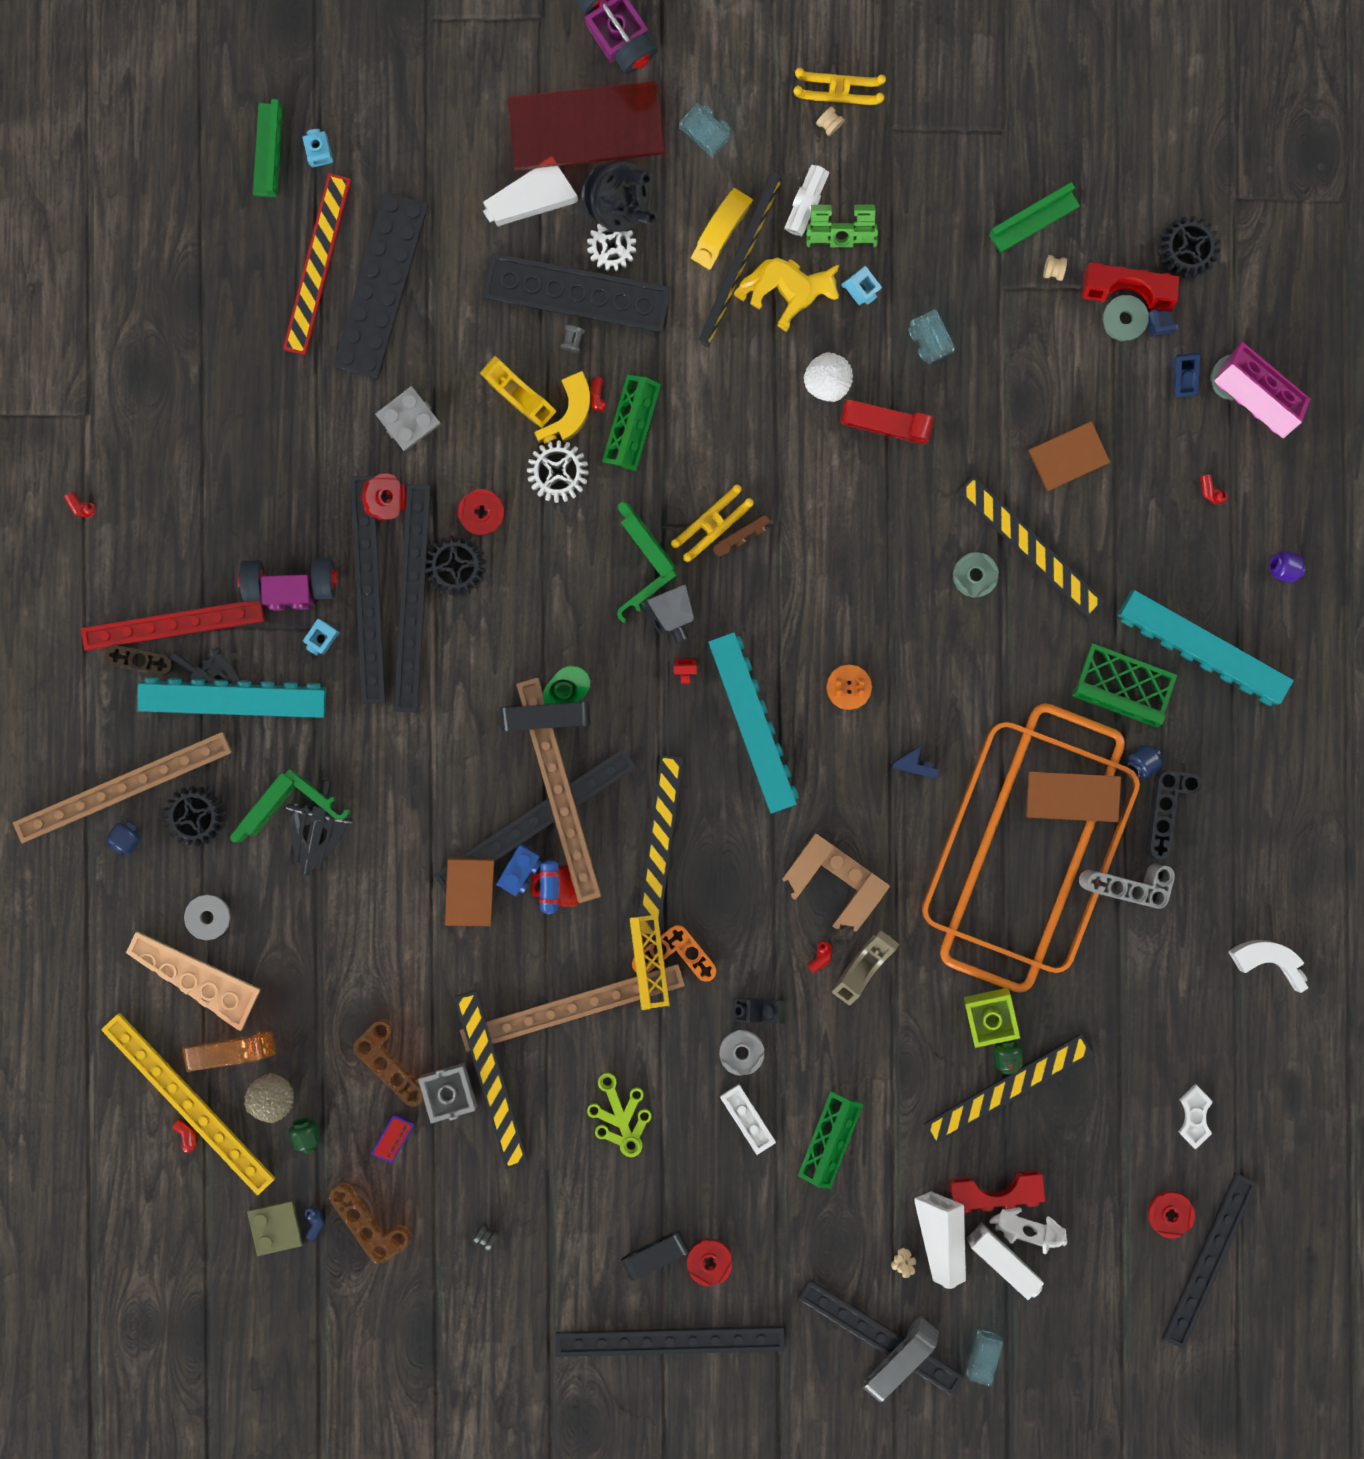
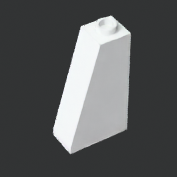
[483,158,578,226]
[915,1191,966,1289]
[966,1222,1044,1300]

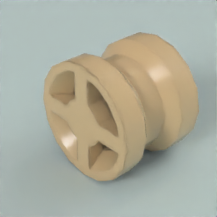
[816,107,845,136]
[1044,255,1067,281]

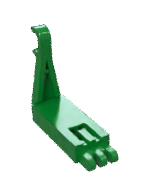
[617,502,678,623]
[230,769,350,842]

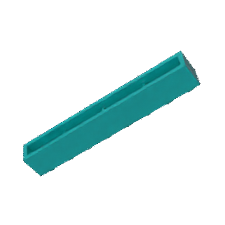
[1117,590,1294,706]
[708,633,799,814]
[138,677,326,718]

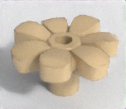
[891,1248,916,1278]

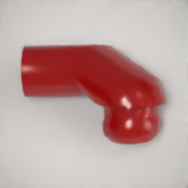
[590,377,606,412]
[1200,475,1227,505]
[64,492,96,518]
[807,941,832,974]
[172,1119,197,1153]

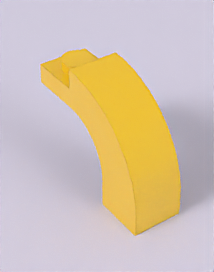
[691,188,753,270]
[480,356,556,428]
[534,371,590,444]

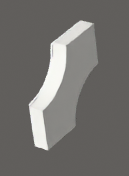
[1178,1084,1213,1149]

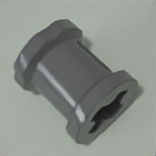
[560,325,585,353]

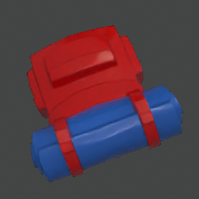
[532,860,579,914]

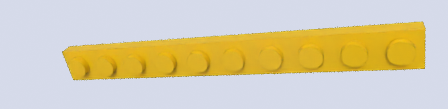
[101,1013,276,1196]

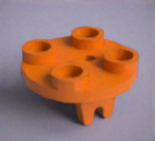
[826,665,872,710]

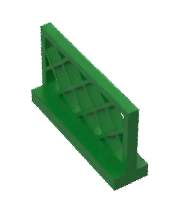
[1072,643,1177,728]

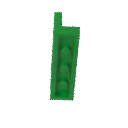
[253,99,283,197]
[989,182,1080,254]
[602,375,661,471]
[798,1091,863,1189]

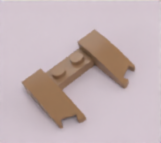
[782,833,890,932]

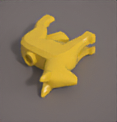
[734,258,839,332]

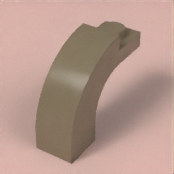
[832,930,899,1006]

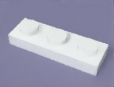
[720,1084,776,1155]

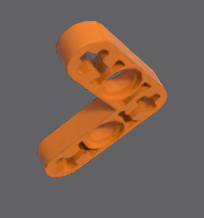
[632,925,716,982]

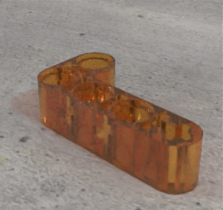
[354,1019,424,1106]
[182,1031,277,1072]
[330,1183,411,1264]

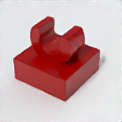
[674,658,697,684]

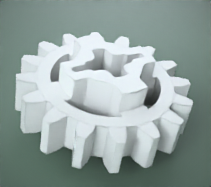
[587,224,636,271]

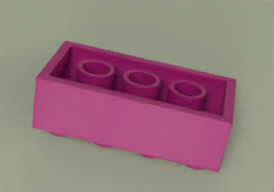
[1214,342,1310,438]

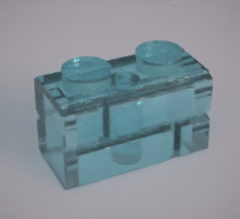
[679,103,731,158]
[908,309,956,365]
[966,1329,1003,1386]

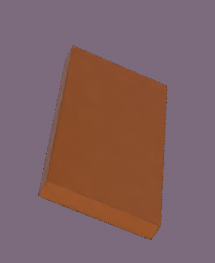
[1026,772,1121,822]

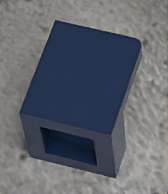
[1148,309,1179,337]

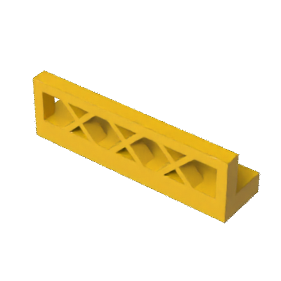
[630,915,670,1010]

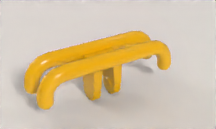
[793,68,886,105]
[671,485,754,562]

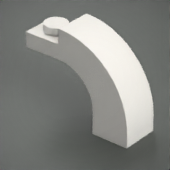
[1228,940,1308,993]

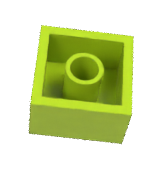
[964,988,1020,1048]

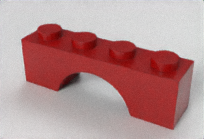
[1082,263,1179,312]
[949,1170,1045,1213]

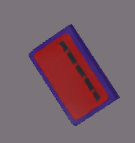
[371,1113,415,1164]

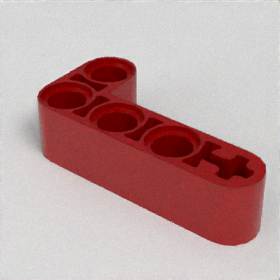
[840,400,934,444]

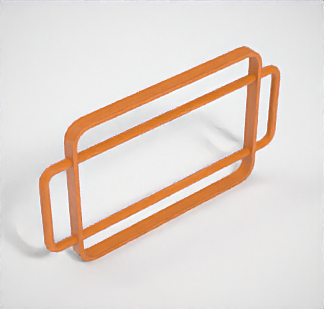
[922,703,1140,993]

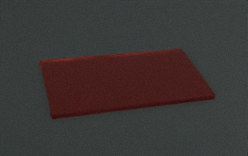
[507,81,665,171]

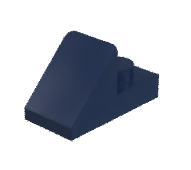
[1170,352,1200,398]
[890,746,939,779]

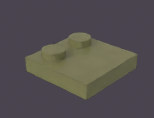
[247,1200,303,1256]

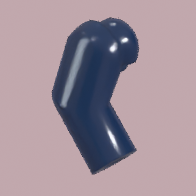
[305,1207,325,1241]

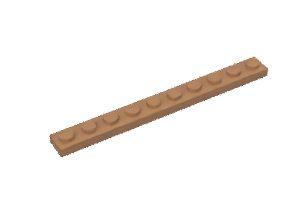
[516,678,602,903]
[13,732,233,844]
[460,964,685,1052]

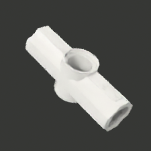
[784,165,829,237]

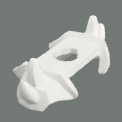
[989,1207,1067,1254]

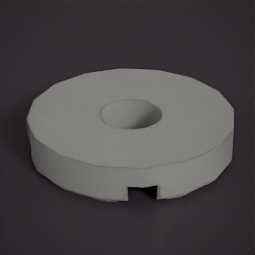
[184,894,231,940]
[719,1030,764,1076]

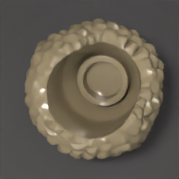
[244,1073,294,1123]

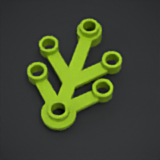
[587,1072,651,1157]

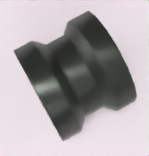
[472,1223,500,1252]

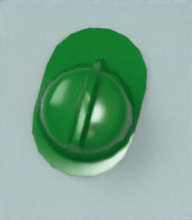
[543,666,590,704]

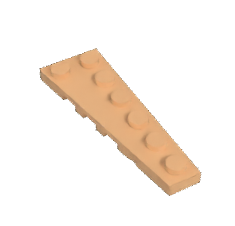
[126,932,261,1031]

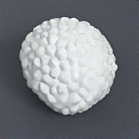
[804,352,853,402]

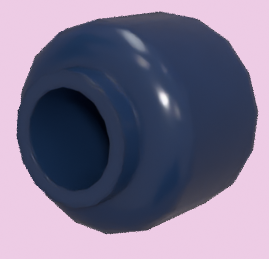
[1127,745,1162,778]
[106,821,141,856]

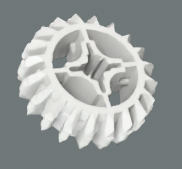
[527,441,589,503]

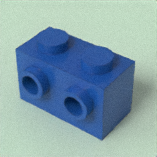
[496,844,542,896]

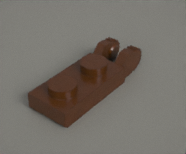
[712,515,770,557]

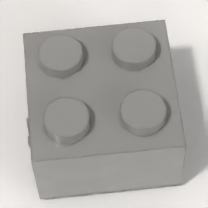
[375,386,441,452]
[418,1063,477,1123]

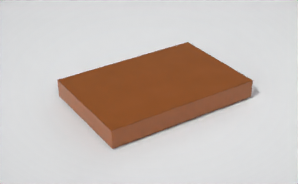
[1028,421,1110,492]
[445,858,494,926]

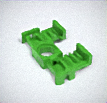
[806,205,878,247]

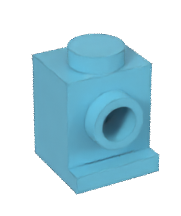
[302,129,334,168]
[841,266,882,305]
[303,619,340,656]

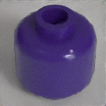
[1269,550,1306,583]

